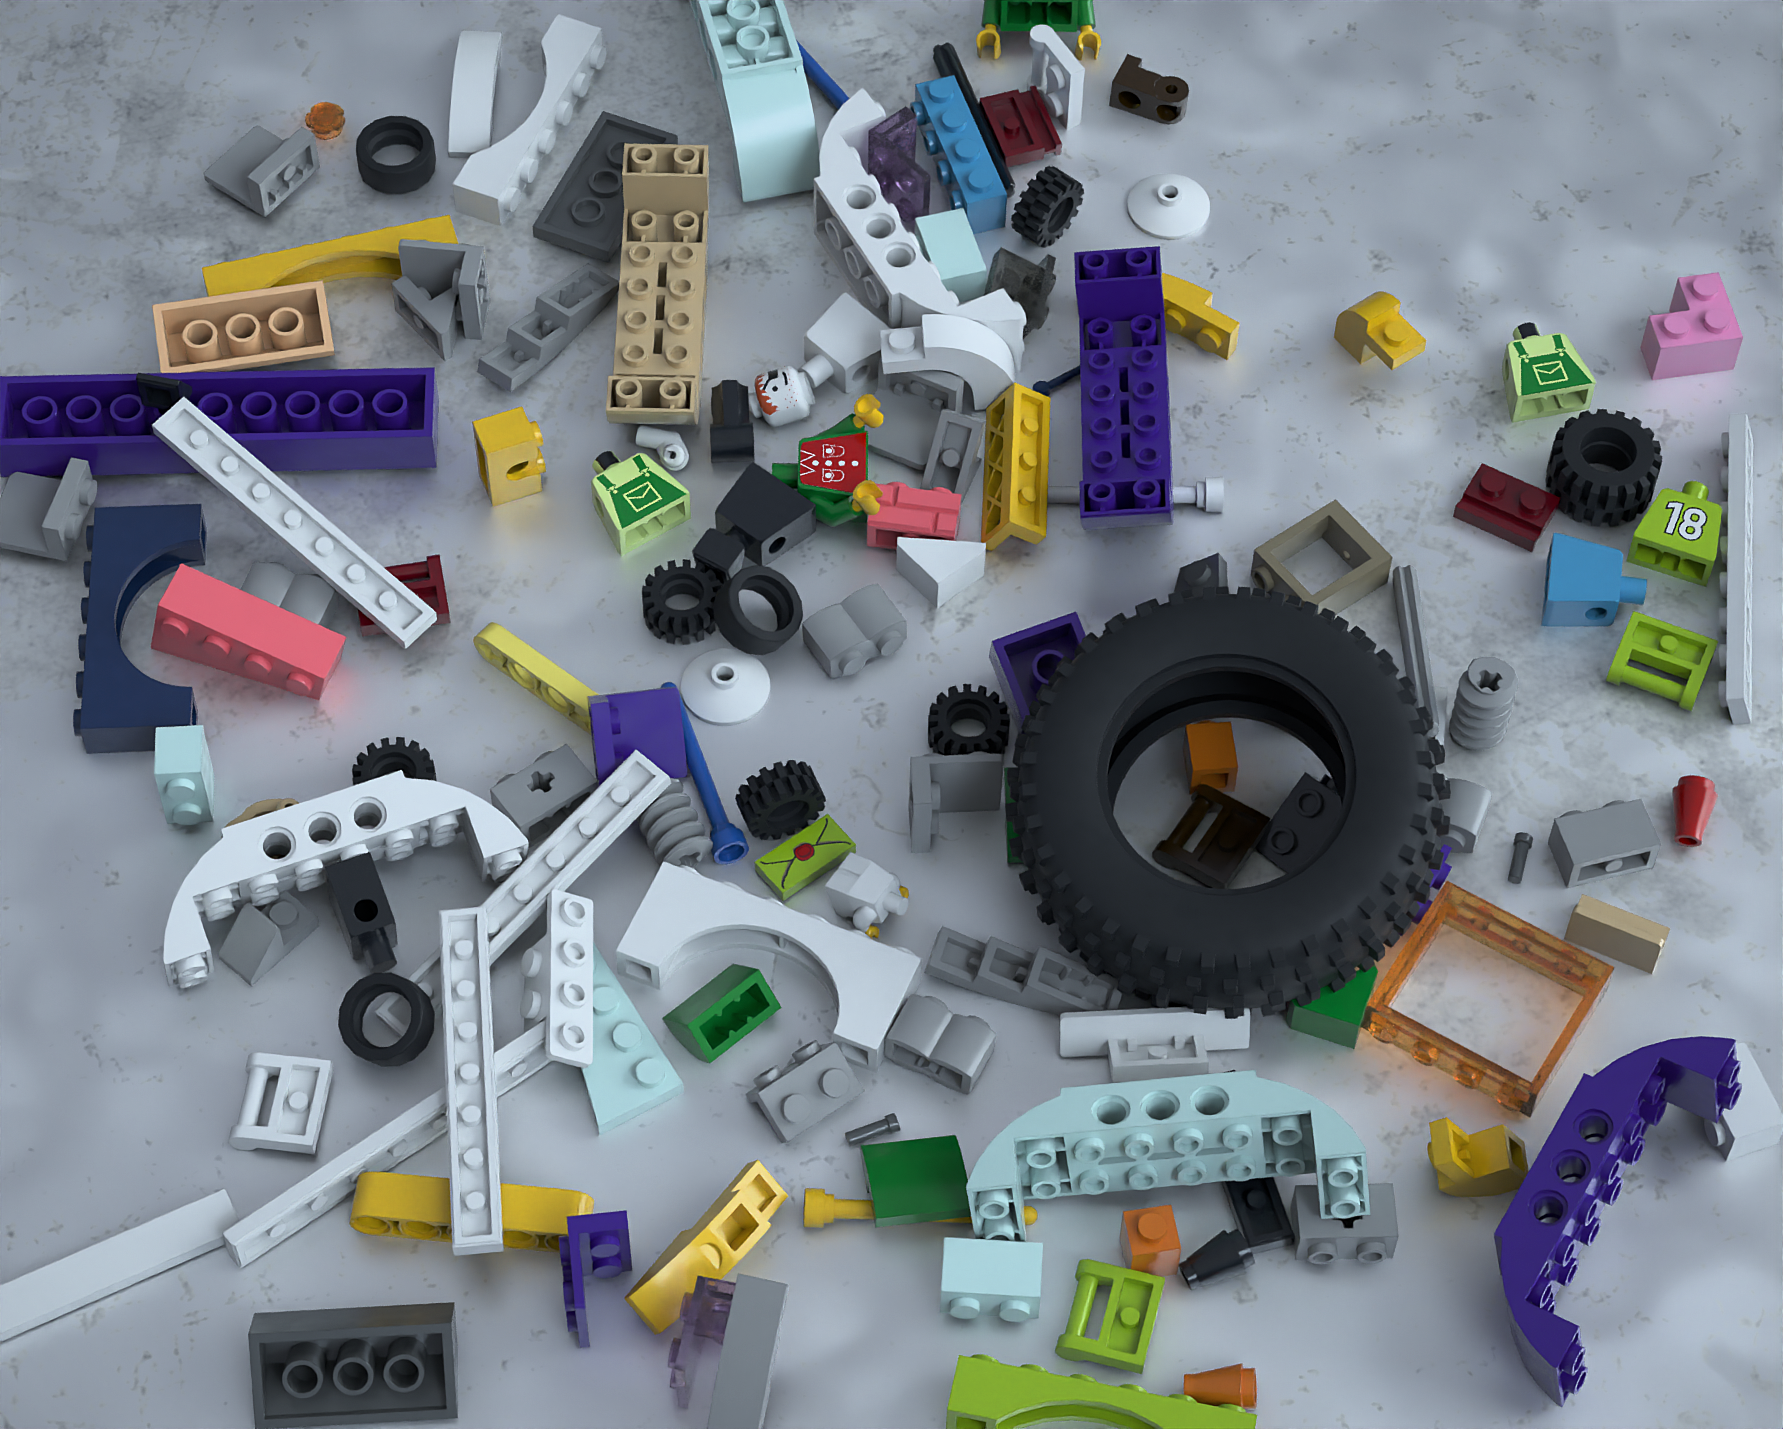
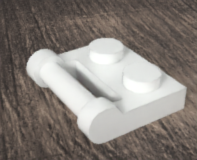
[1027,24,1085,130]
[228,1052,333,1154]

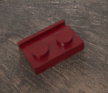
[979,85,1062,167]
[1453,463,1561,552]

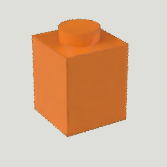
[1182,720,1238,795]
[1119,1205,1181,1277]

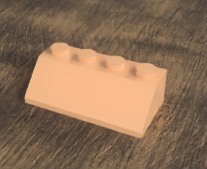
[152,280,335,373]

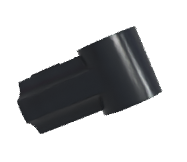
[710,380,755,463]

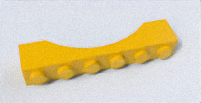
[202,215,458,297]

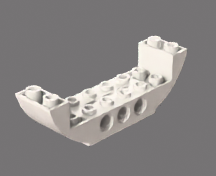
[814,88,1027,373]
[163,770,529,988]

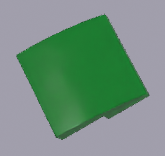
[860,1135,971,1228]

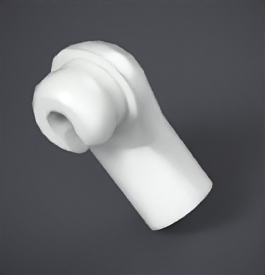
[636,424,689,471]

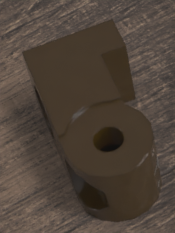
[1109,54,1189,125]

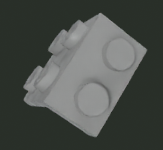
[864,356,964,470]
[0,458,97,561]

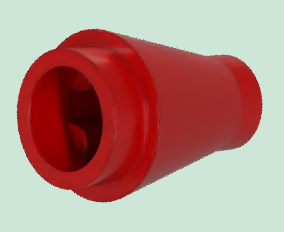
[1672,775,1718,847]

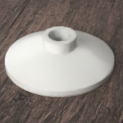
[1127,174,1210,240]
[681,649,770,726]

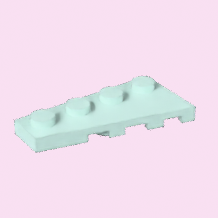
[581,942,684,1135]

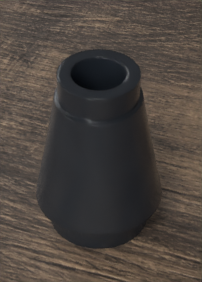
[1178,1229,1255,1290]

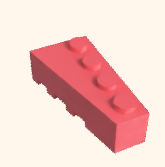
[151,563,346,700]

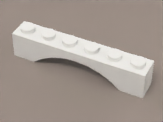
[452,14,607,226]

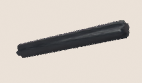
[933,42,1015,198]

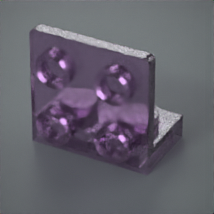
[868,106,931,226]
[668,1276,736,1408]

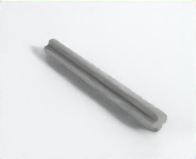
[1392,565,1439,737]

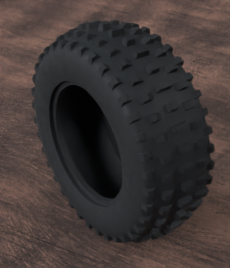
[1005,586,1451,1019]

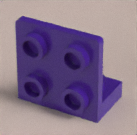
[587,687,688,787]
[559,1210,632,1348]

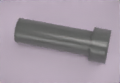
[1508,832,1533,884]
[845,1113,900,1146]

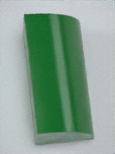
[662,963,782,1063]

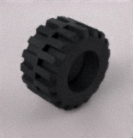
[1545,409,1662,527]

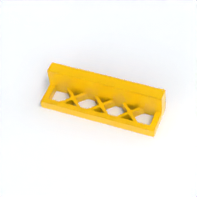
[981,382,1051,551]

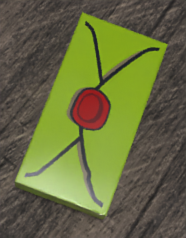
[755,814,856,901]

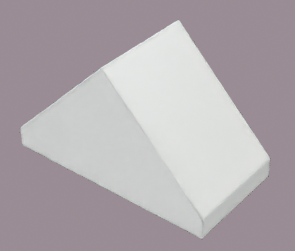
[896,537,986,608]

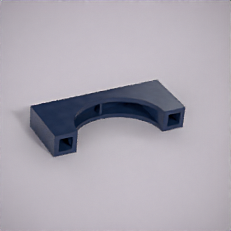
[73,504,207,754]

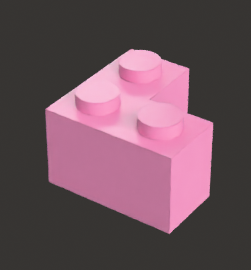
[1640,272,1743,380]

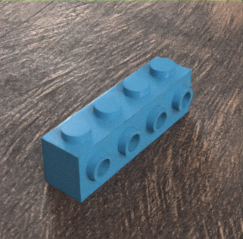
[910,75,1007,234]

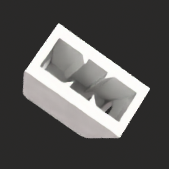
[797,292,891,393]

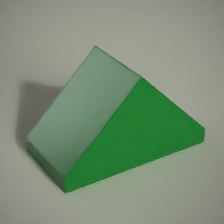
[1286,965,1378,1049]

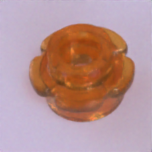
[305,102,346,140]

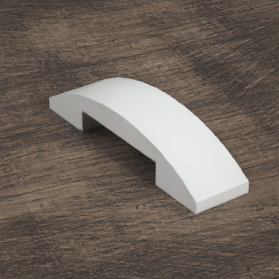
[448,31,503,158]

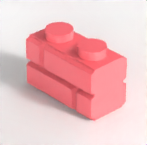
[867,482,962,550]

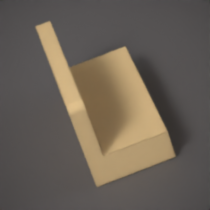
[1564,894,1670,974]

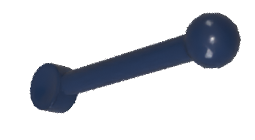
[1033,365,1080,396]

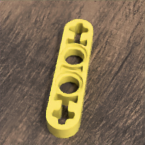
[473,622,599,735]

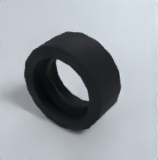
[356,116,436,194]
[713,565,803,655]
[338,972,435,1067]

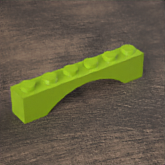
[946,1354,1257,1429]

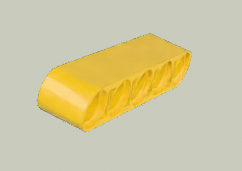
[349,1172,594,1253]

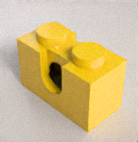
[472,406,546,507]

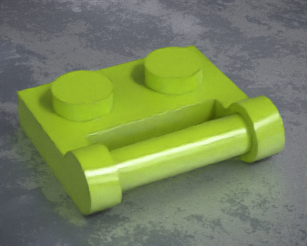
[1606,611,1718,711]
[1055,1259,1165,1374]

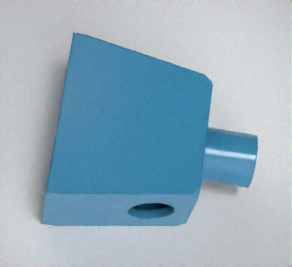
[1541,533,1647,627]

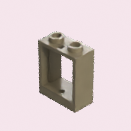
[1250,499,1393,615]

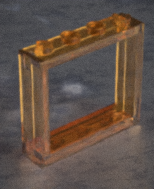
[1362,881,1615,1117]

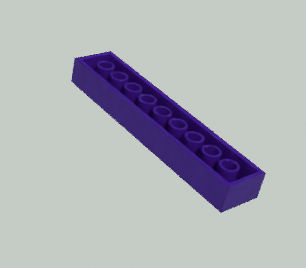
[0,367,439,477]

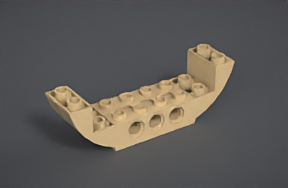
[606,143,709,425]

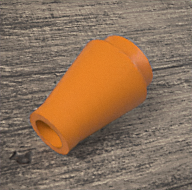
[1184,1363,1257,1409]

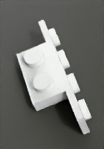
[520,889,593,1068]
[1059,1007,1250,1082]

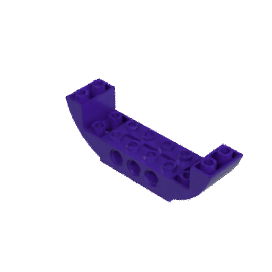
[1074,246,1174,530]
[1494,1036,1742,1407]

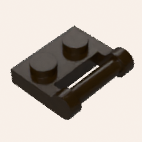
[1152,784,1270,889]

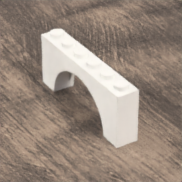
[616,861,922,1073]

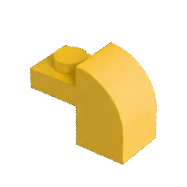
[1334,291,1426,370]
[1427,1117,1529,1197]

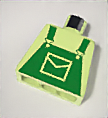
[1502,322,1596,423]
[591,451,691,556]

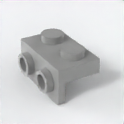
[745,1040,865,1143]

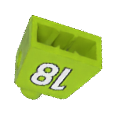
[1626,481,1722,587]

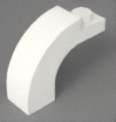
[880,314,1016,410]

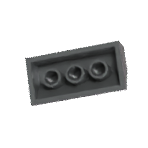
[248,1302,458,1429]

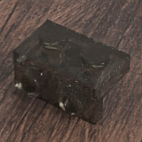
[984,247,1056,339]

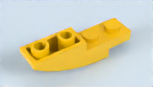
[1162,273,1240,360]
[624,1160,788,1335]

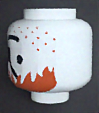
[748,366,815,427]

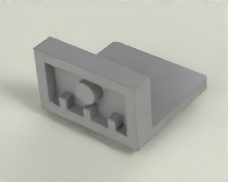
[204,126,320,217]
[398,239,490,340]
[908,752,1004,853]

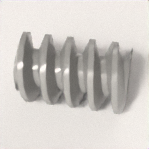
[1449,657,1518,750]
[635,778,713,868]

